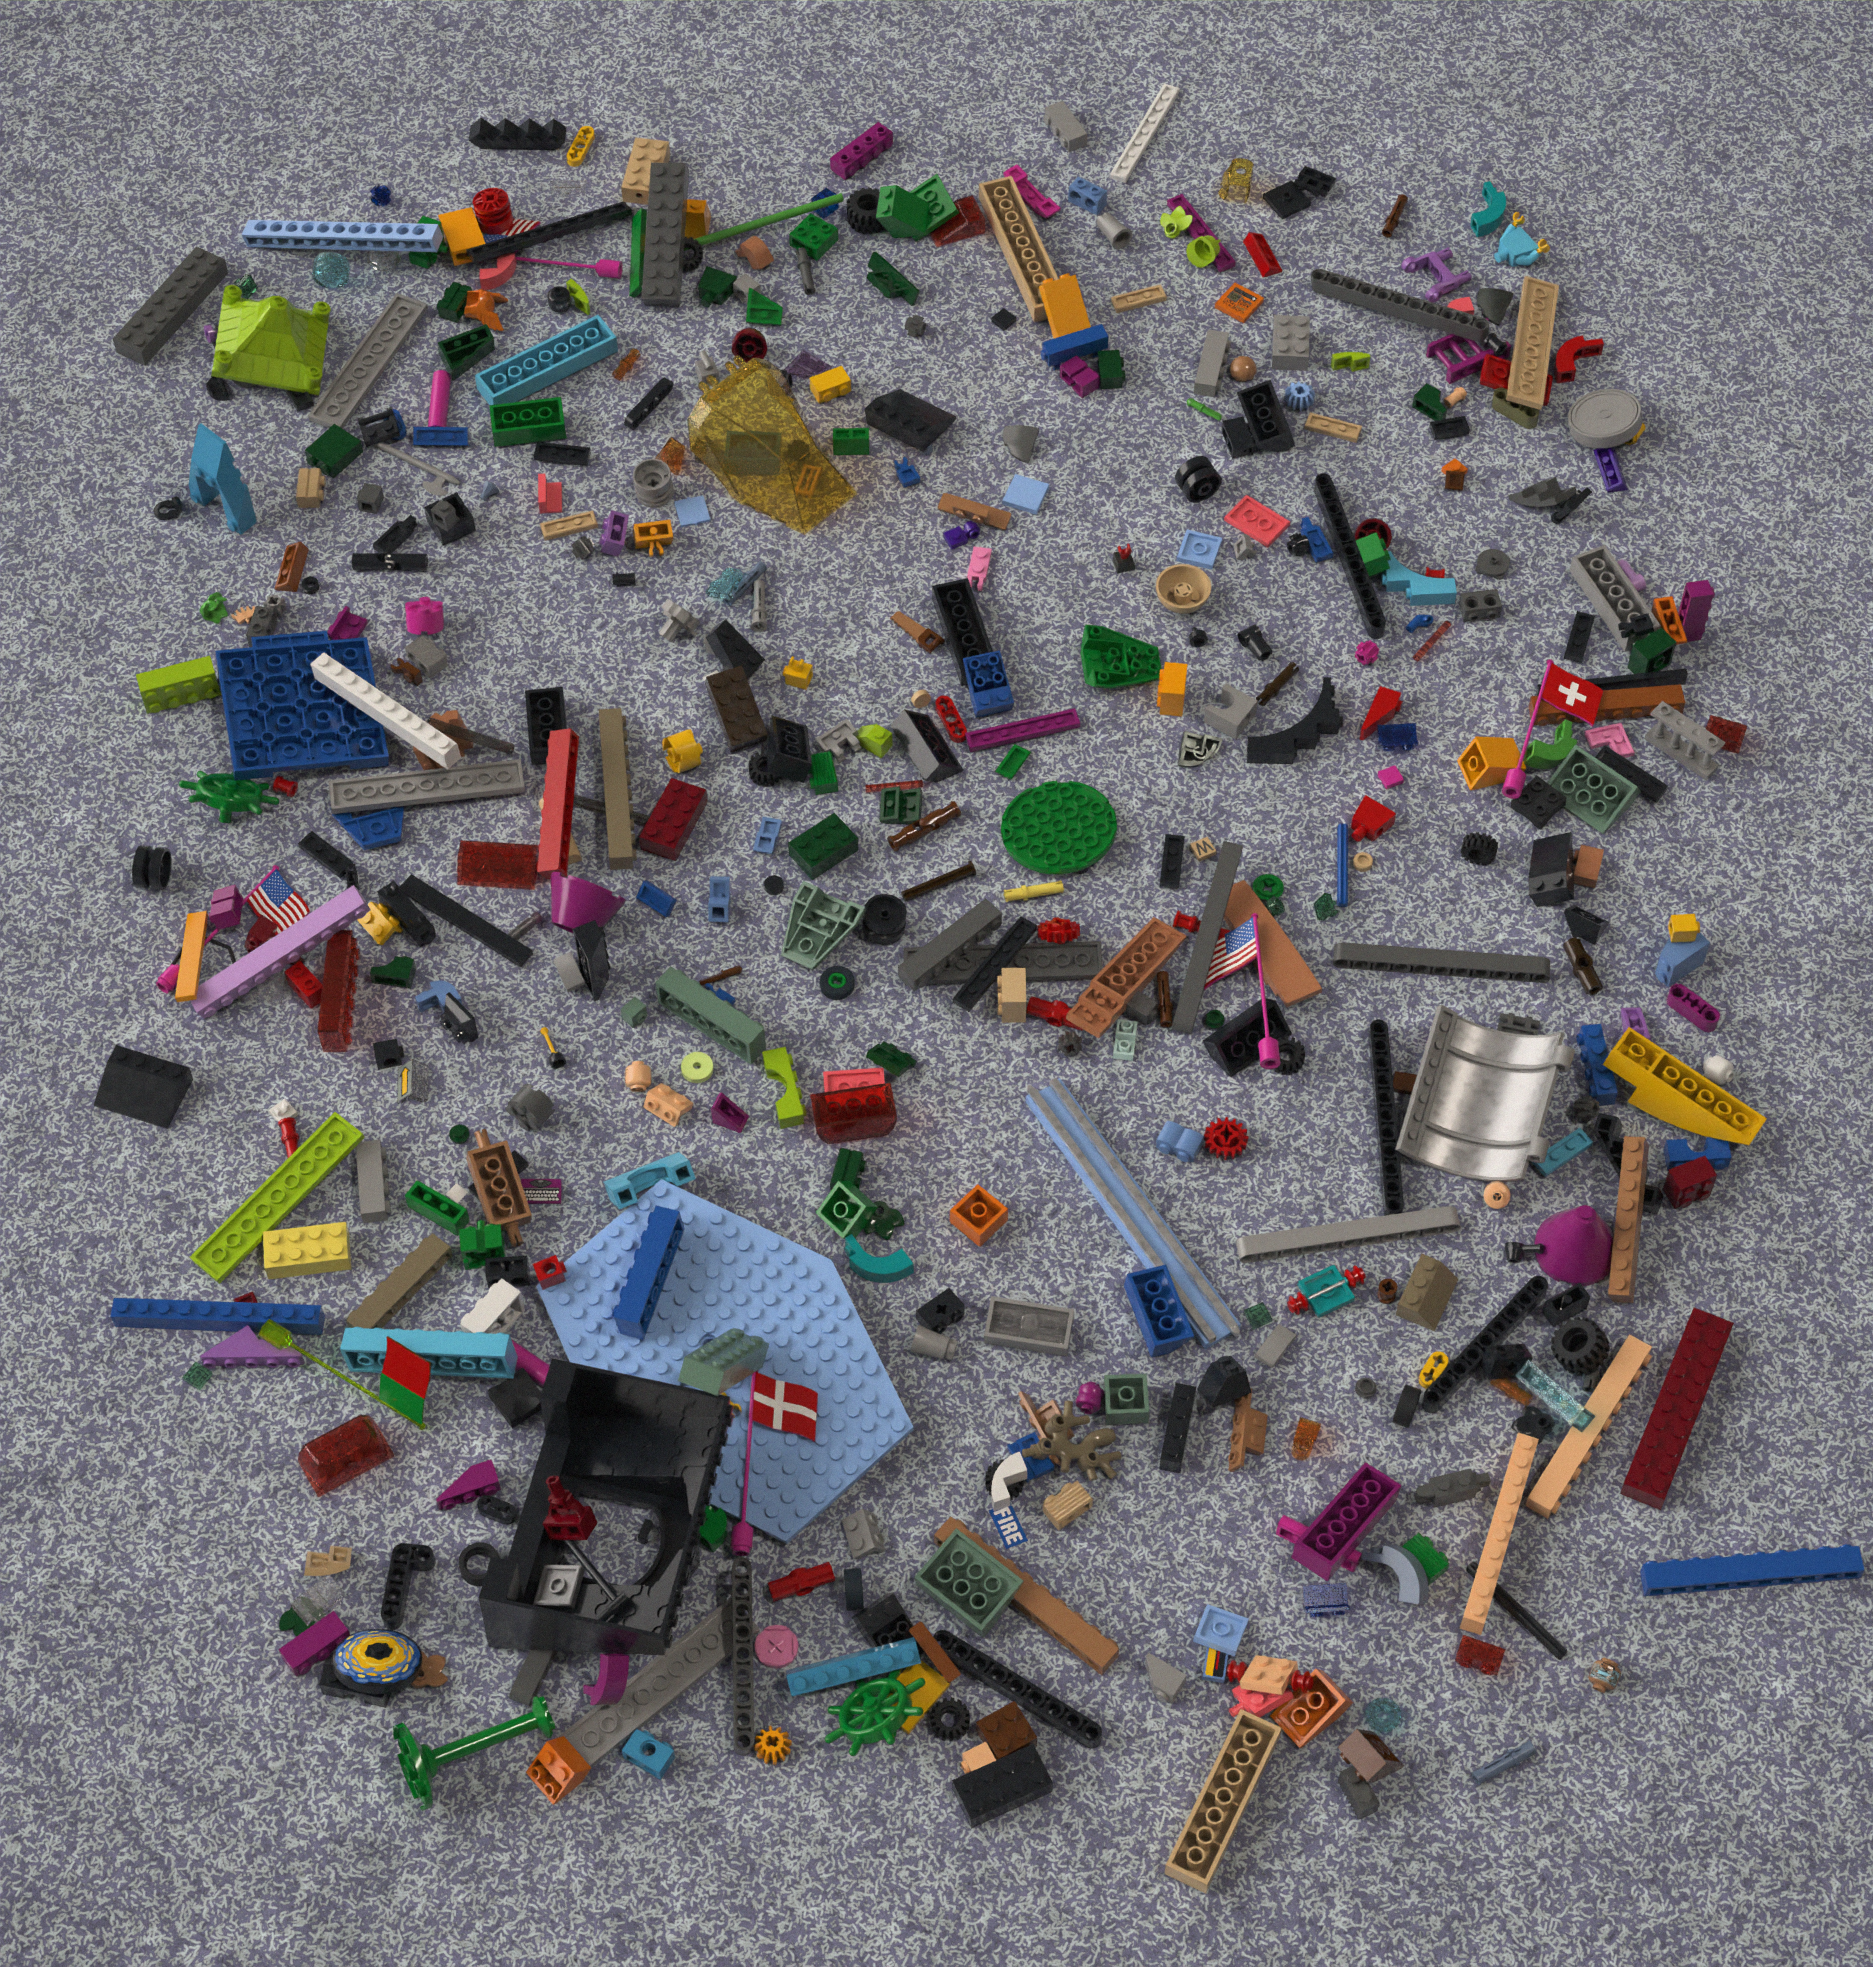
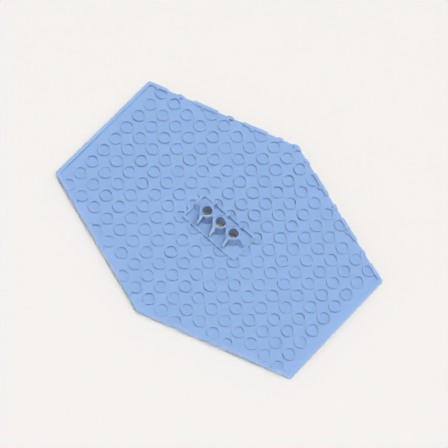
[536,1179,914,1544]

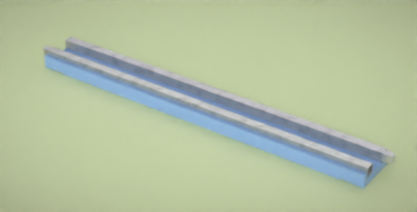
[1025,1078,1241,1349]

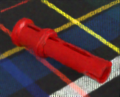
[1173,910,1232,937]
[278,1117,299,1158]

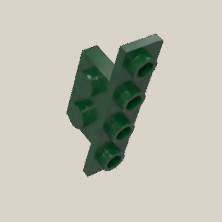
[866,252,920,306]

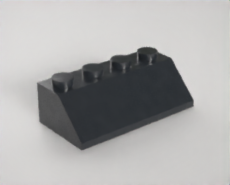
[1237,380,1295,452]
[890,709,963,783]
[573,920,611,1001]
[1203,998,1292,1077]

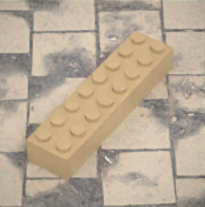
[1165,1709,1282,1894]

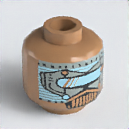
[1588,1658,1621,1693]

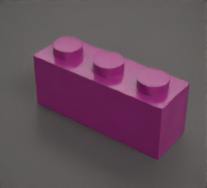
[278,1611,350,1677]

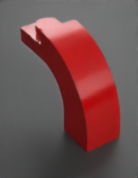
[1554,335,1604,383]

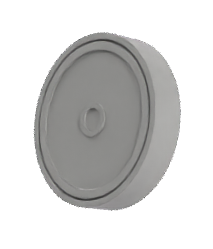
[1568,389,1642,448]

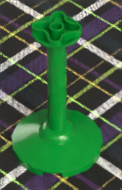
[393,1696,555,1811]

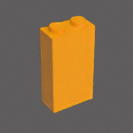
[438,207,486,266]
[1039,273,1091,338]

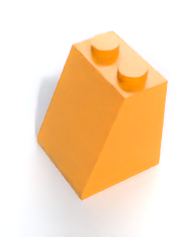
[685,199,711,239]
[1457,736,1526,790]

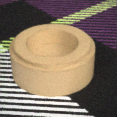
[911,690,931,708]
[1353,852,1373,872]

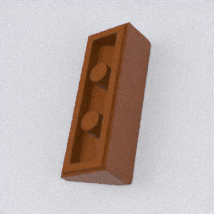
[274,541,309,592]
[909,1621,961,1683]

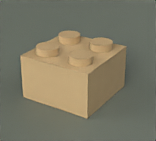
[997,968,1026,1023]

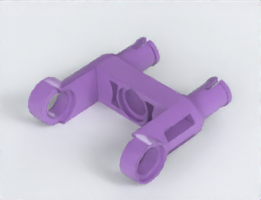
[1401,247,1472,303]

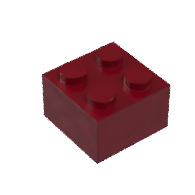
[1662,1156,1717,1209]

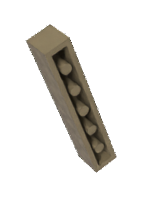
[346,1233,453,1329]

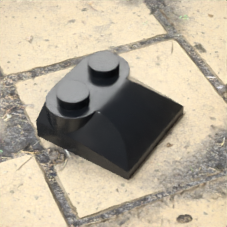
[440,992,479,1044]

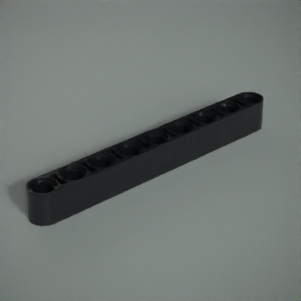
[1422,1276,1548,1413]
[933,1630,1102,1749]

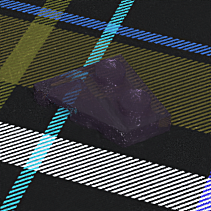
[784,350,832,379]

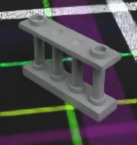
[1644,701,1725,780]

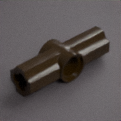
[1563,937,1603,996]

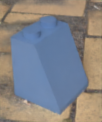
[1655,933,1710,987]

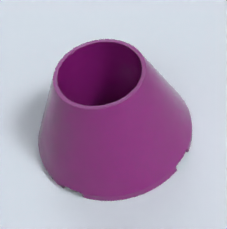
[551,872,626,933]

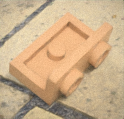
[643,1083,693,1127]

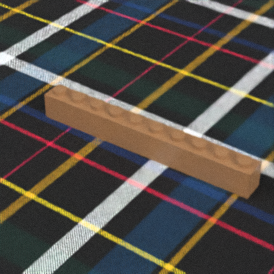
[934,1516,1119,1675]

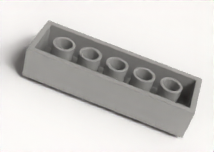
[1569,545,1661,652]

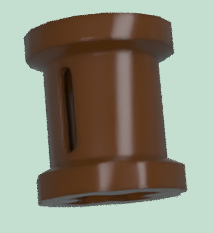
[1377,1278,1398,1304]

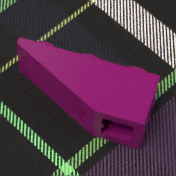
[436,1459,501,1510]

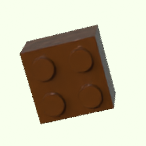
[976,1701,1037,1760]

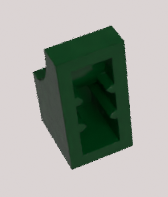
[1412,383,1447,421]
[370,956,416,989]

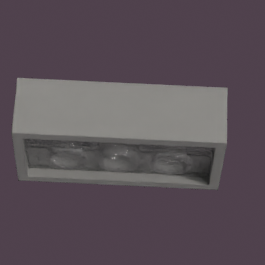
[984,1296,1074,1357]

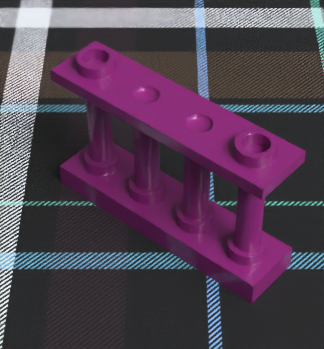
[1426,318,1511,384]

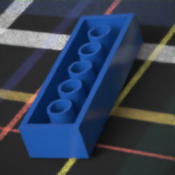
[613,1205,685,1340]

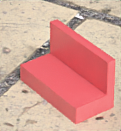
[538,473,562,514]

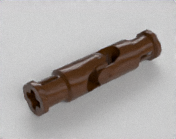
[887,801,961,852]

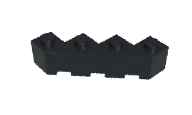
[469,118,567,150]
[1593,1113,1663,1215]

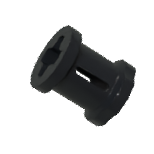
[1483,333,1507,356]

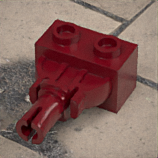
[244,914,305,966]
[543,1476,598,1540]

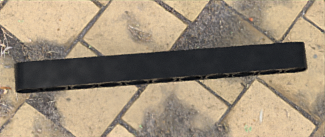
[1314,473,1386,639]
[1368,1019,1404,1216]

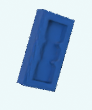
[636,880,677,917]

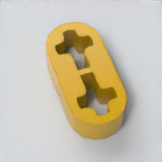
[1419,1351,1448,1389]

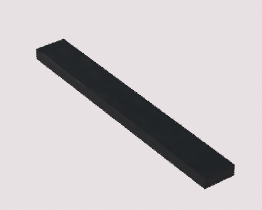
[1535,668,1688,696]
[399,874,533,967]

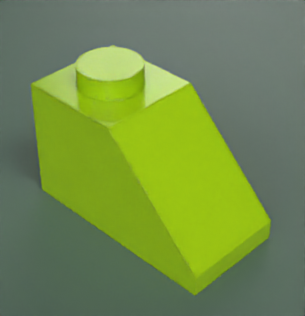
[855,724,893,758]

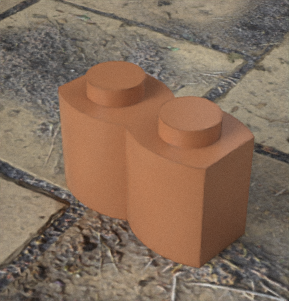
[1573,845,1604,888]

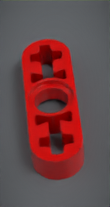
[935,695,967,743]

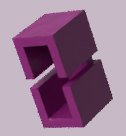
[1060,355,1100,398]
[209,884,244,930]

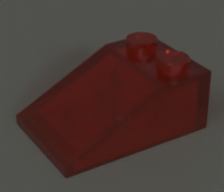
[929,195,985,247]

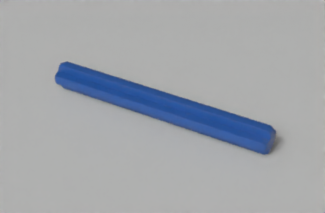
[1337,823,1348,908]

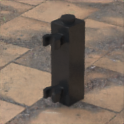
[377,880,436,947]

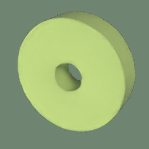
[681,1052,713,1083]

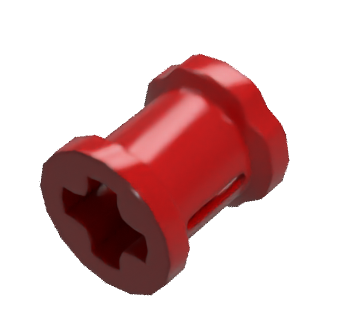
[1425,567,1445,578]
[273,775,298,797]

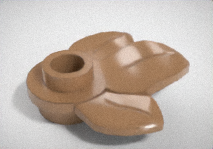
[411,1651,448,1688]

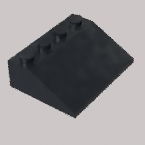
[864,389,956,452]
[94,1045,193,1129]

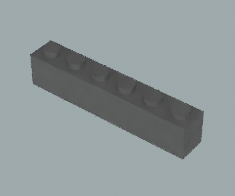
[898,898,1002,992]

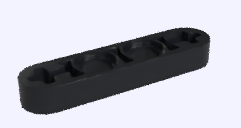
[624,377,674,430]

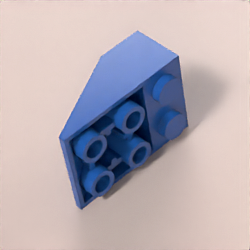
[963,650,1014,718]

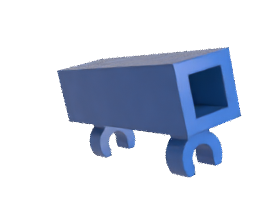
[1040,324,1109,370]

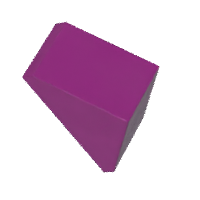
[711,1092,749,1133]

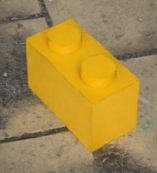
[809,366,851,404]

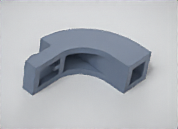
[1362,1544,1429,1604]

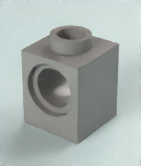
[733,274,761,304]

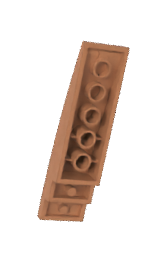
[1224,880,1322,1008]
[1066,917,1187,1038]

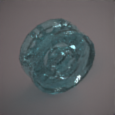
[312,252,350,288]

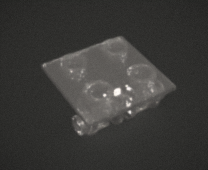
[242,966,287,1006]

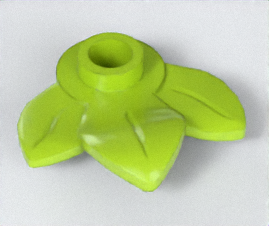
[1160,206,1193,239]

